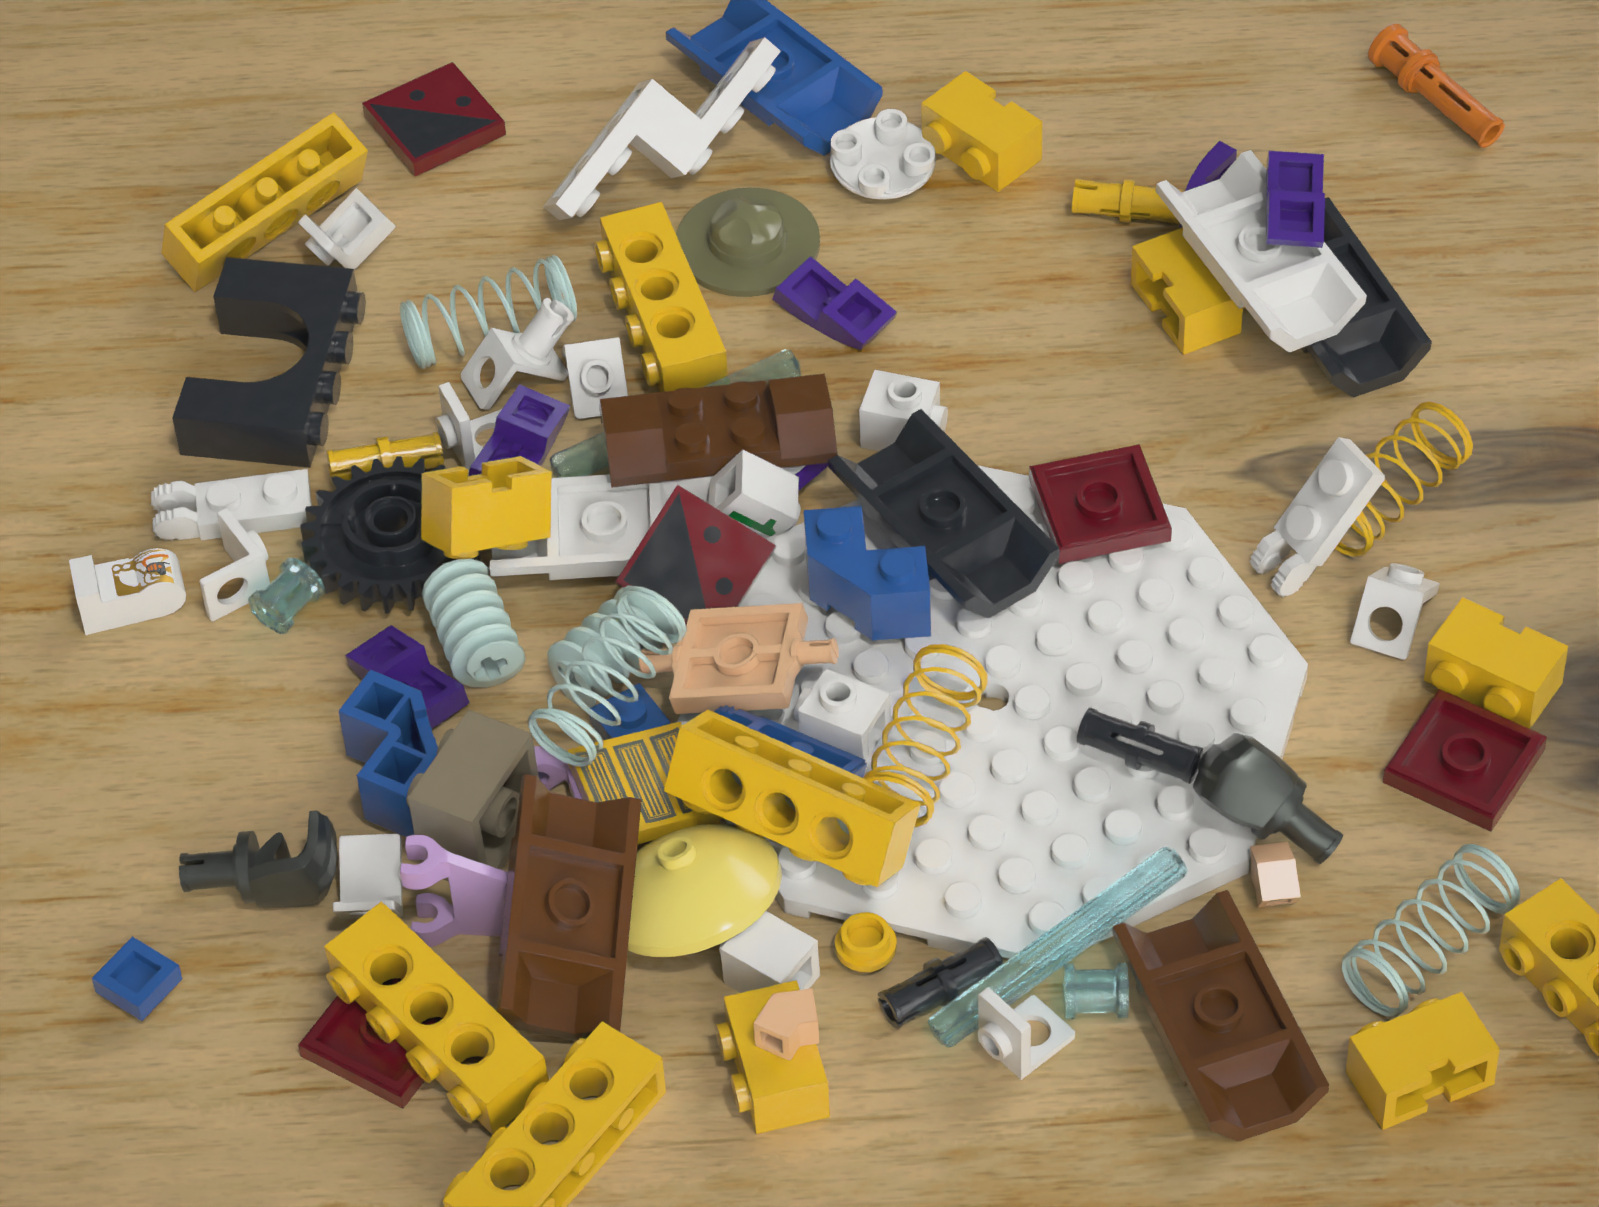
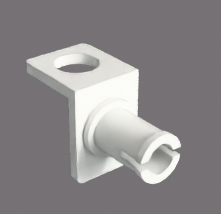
[461,298,574,410]

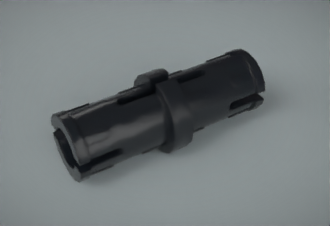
[1077,707,1204,784]
[878,937,1004,1029]

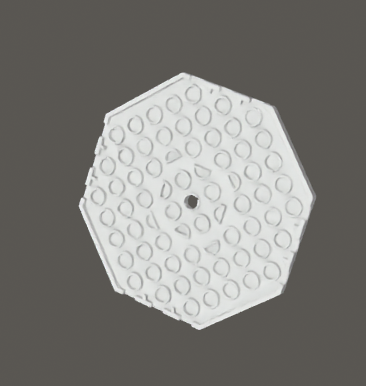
[677,465,1308,971]

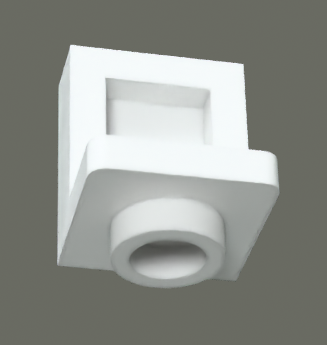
[298,188,396,270]

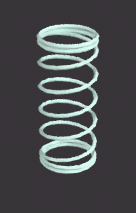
[400,255,577,369]
[528,586,687,767]
[1341,844,1520,1017]

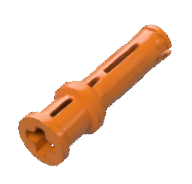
[1368,24,1505,148]

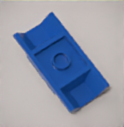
[666,0,883,156]

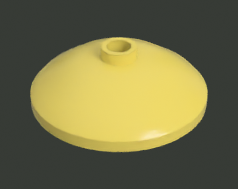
[628,824,782,957]

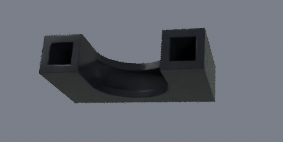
[172,257,366,468]

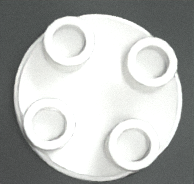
[830,109,936,199]

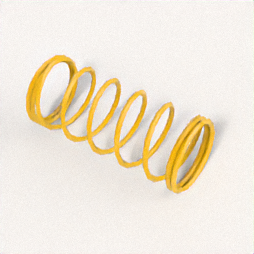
[1335,401,1473,557]
[863,644,988,828]

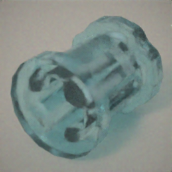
[248,557,325,634]
[1063,963,1129,1019]

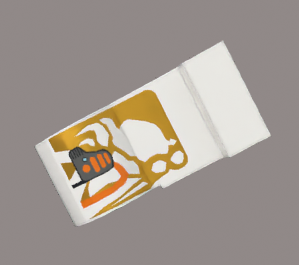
[69,548,186,635]

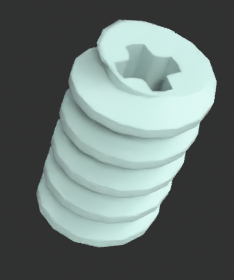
[422,559,526,688]
[547,586,678,708]

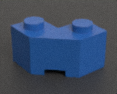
[804,506,931,641]
[338,669,438,837]

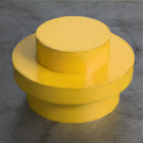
[835,912,897,972]

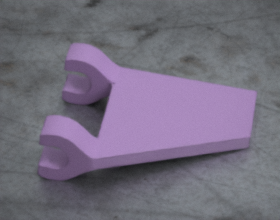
[400,835,508,947]

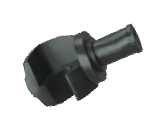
[1193,733,1343,864]
[179,810,337,907]

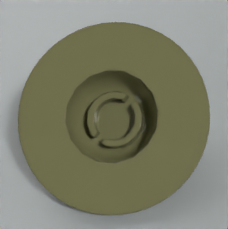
[676,188,820,297]

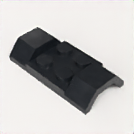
[1301,197,1432,397]
[828,409,1059,618]

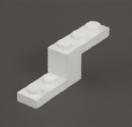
[543,37,781,220]

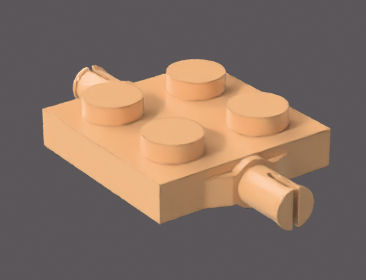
[639,603,839,714]

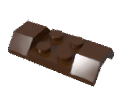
[599,373,838,488]
[497,774,642,1040]
[1112,890,1329,1142]

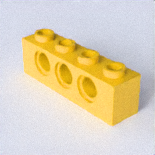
[161,112,368,292]
[594,202,729,392]
[664,709,921,887]
[1499,878,1599,1057]
[324,901,549,1135]
[443,1022,666,1207]

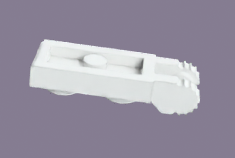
[1249,437,1385,598]
[151,469,312,541]

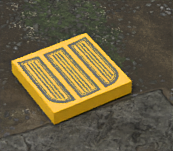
[567,721,720,844]

